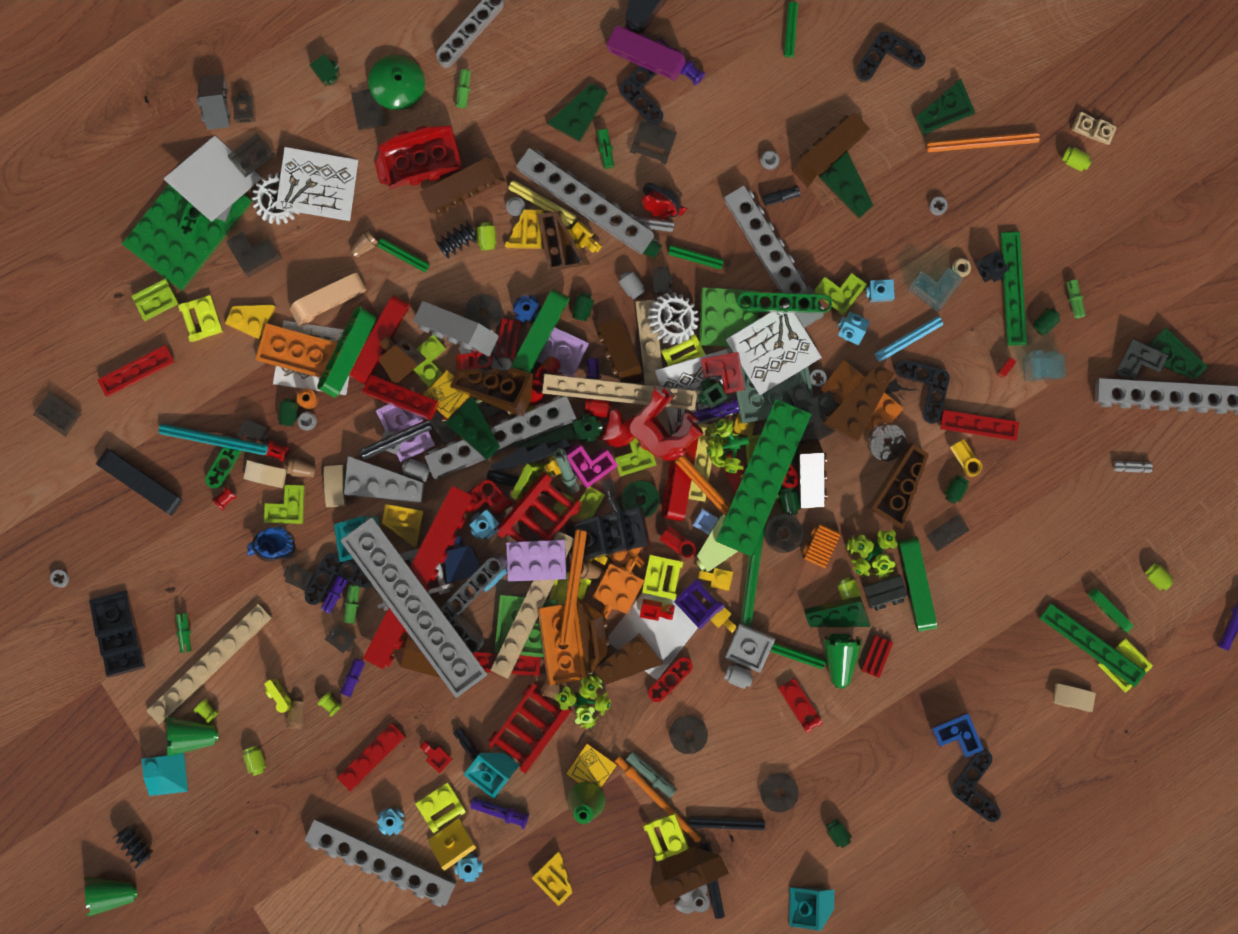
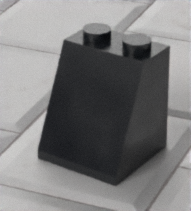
[625,0,668,33]

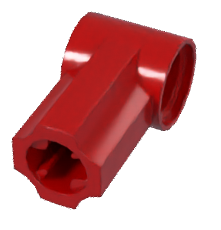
[659,526,696,559]

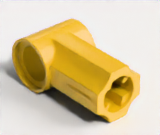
[950,439,982,477]

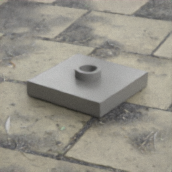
[725,623,775,673]

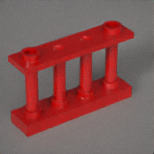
[495,471,581,542]
[488,683,572,774]

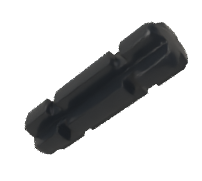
[453,727,480,762]

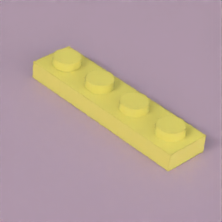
[688,423,712,502]

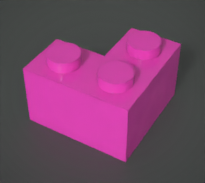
[566,443,618,488]

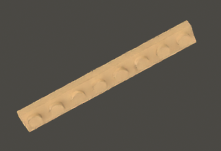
[636,300,670,435]
[542,373,697,410]
[491,531,574,679]
[147,604,273,725]

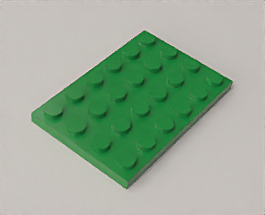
[122,184,253,291]

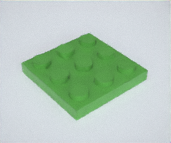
[699,288,759,347]
[495,595,558,657]

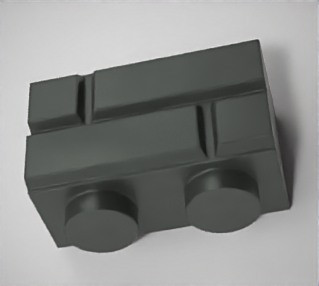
[863,575,908,611]

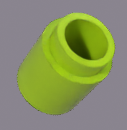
[1062,147,1092,172]
[476,222,497,251]
[1145,562,1174,591]
[837,577,862,600]
[243,746,267,776]

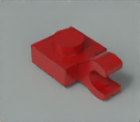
[640,599,675,621]
[420,740,453,774]

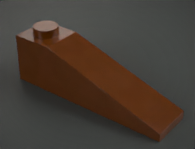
[450,368,533,416]

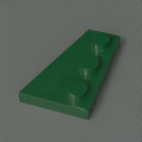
[915,79,975,136]
[547,83,608,143]
[820,151,873,219]
[1148,327,1208,381]
[445,397,500,460]
[513,409,577,449]
[804,596,871,627]

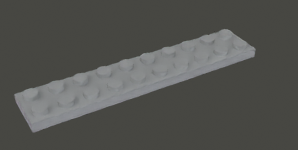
[340,517,488,698]

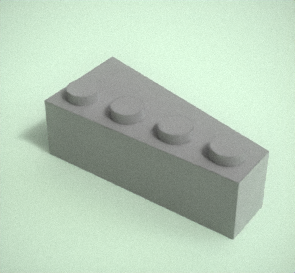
[413,301,499,356]
[344,456,425,503]

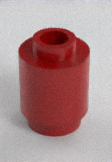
[584,398,613,418]

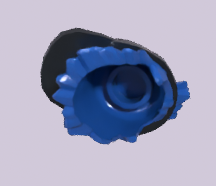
[247,526,296,562]

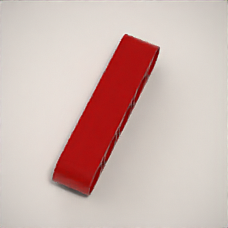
[349,294,411,385]
[661,425,699,521]

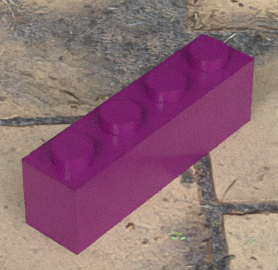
[606,26,686,81]

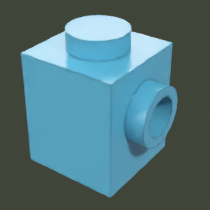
[865,279,895,302]

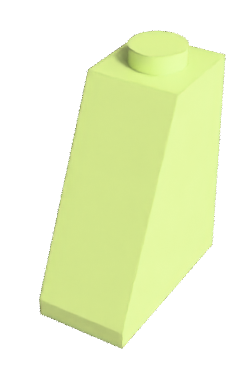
[696,514,738,572]

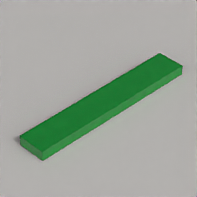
[1000,231,1027,346]
[1039,603,1146,688]

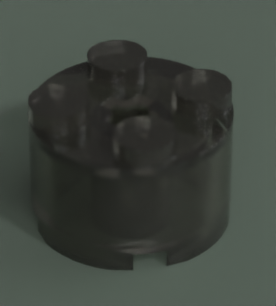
[764,514,804,553]

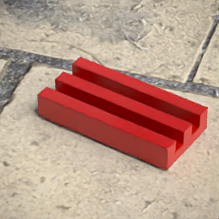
[496,318,521,359]
[861,635,894,678]

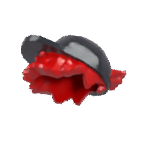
[641,182,688,220]

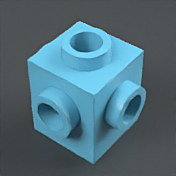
[838,311,870,345]
[470,509,500,540]
[377,806,406,836]
[455,853,483,882]

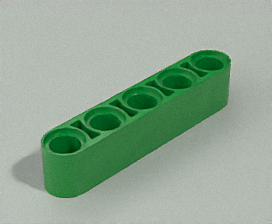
[510,289,570,373]
[737,292,832,314]
[317,306,376,398]
[898,536,937,632]

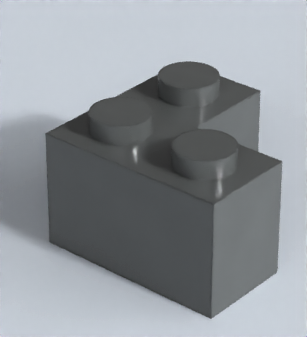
[197,74,231,130]

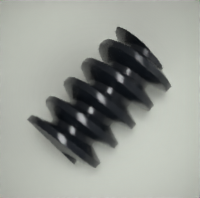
[434,220,477,259]
[112,825,153,869]

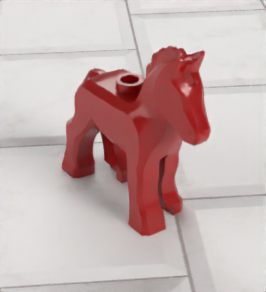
[598,386,704,461]

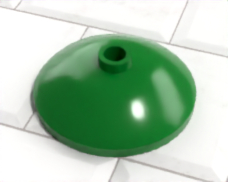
[368,54,425,110]

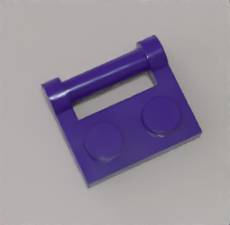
[673,578,725,629]

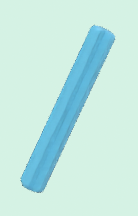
[875,316,943,362]

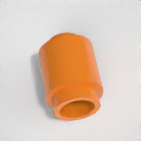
[297,388,318,409]

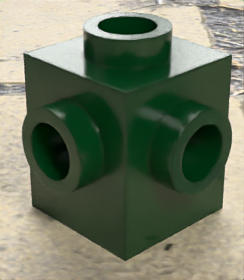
[696,378,727,408]
[573,414,603,443]

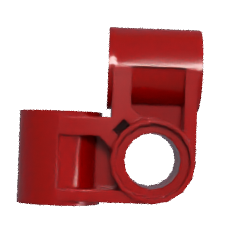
[456,350,493,371]
[529,357,561,405]
[468,480,513,516]

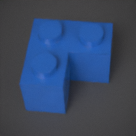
[930,713,984,757]

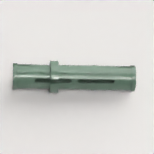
[553,448,580,494]
[626,751,677,798]

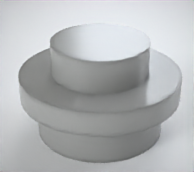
[760,150,779,170]
[506,197,525,216]
[297,411,317,431]

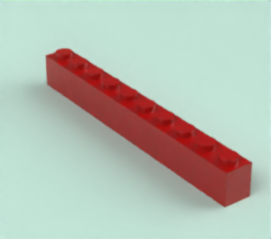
[362,486,475,669]

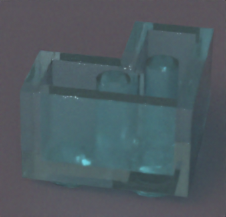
[907,267,964,312]
[1023,350,1066,381]

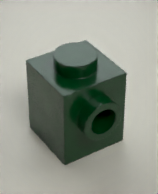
[310,54,340,87]

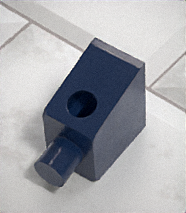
[445,536,483,583]

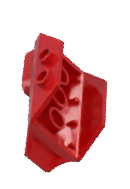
[374,126,463,190]

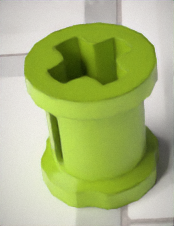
[317,692,343,717]
[194,698,220,724]

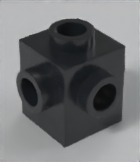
[974,250,1009,283]

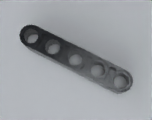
[95,448,183,516]

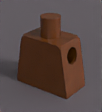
[379,336,426,384]

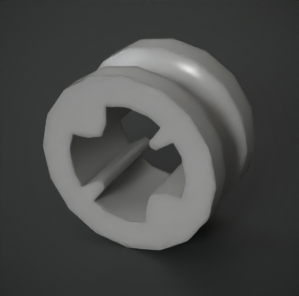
[929,197,948,215]
[810,370,827,388]
[50,570,69,588]

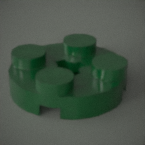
[621,481,660,518]

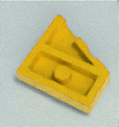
[505,210,544,249]
[225,305,276,340]
[382,504,424,548]
[532,851,573,906]

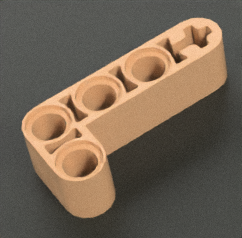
[290,273,367,327]

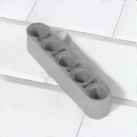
[436,0,505,68]

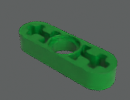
[178,201,204,239]
[205,447,242,489]
[1087,587,1134,634]

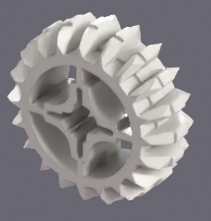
[252,173,300,225]
[647,293,699,345]

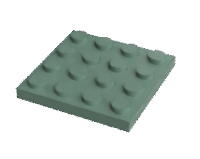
[727,347,814,424]

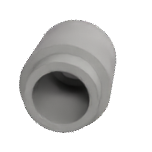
[618,271,645,300]
[401,458,431,482]
[724,665,754,689]

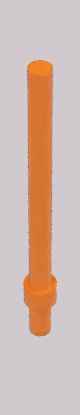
[615,756,702,844]

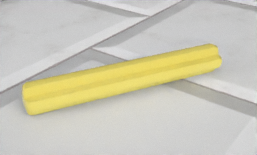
[508,180,577,225]

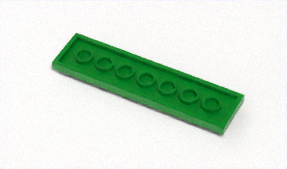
[715,399,811,556]

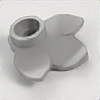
[675,885,710,914]

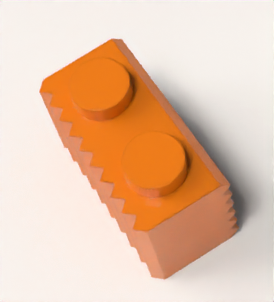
[802,524,841,569]

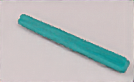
[158,424,268,455]

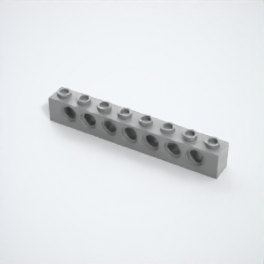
[516,148,654,255]
[723,186,824,329]
[1094,378,1238,415]
[425,395,577,480]
[304,818,457,907]

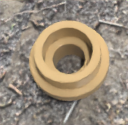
[952,258,971,277]

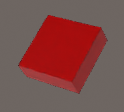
[996,357,1016,378]

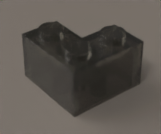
[226,232,282,277]

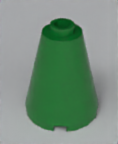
[824,634,862,689]
[167,717,218,756]
[567,782,605,824]
[84,877,138,917]

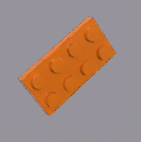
[255,323,337,378]
[820,360,903,438]
[537,603,587,685]

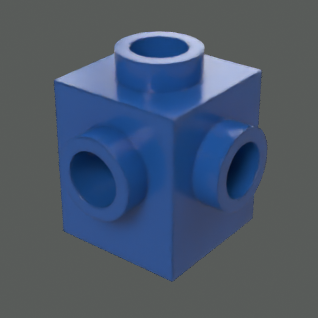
[513,295,541,324]

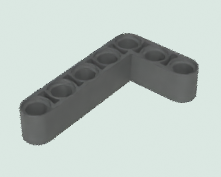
[440,554,507,654]

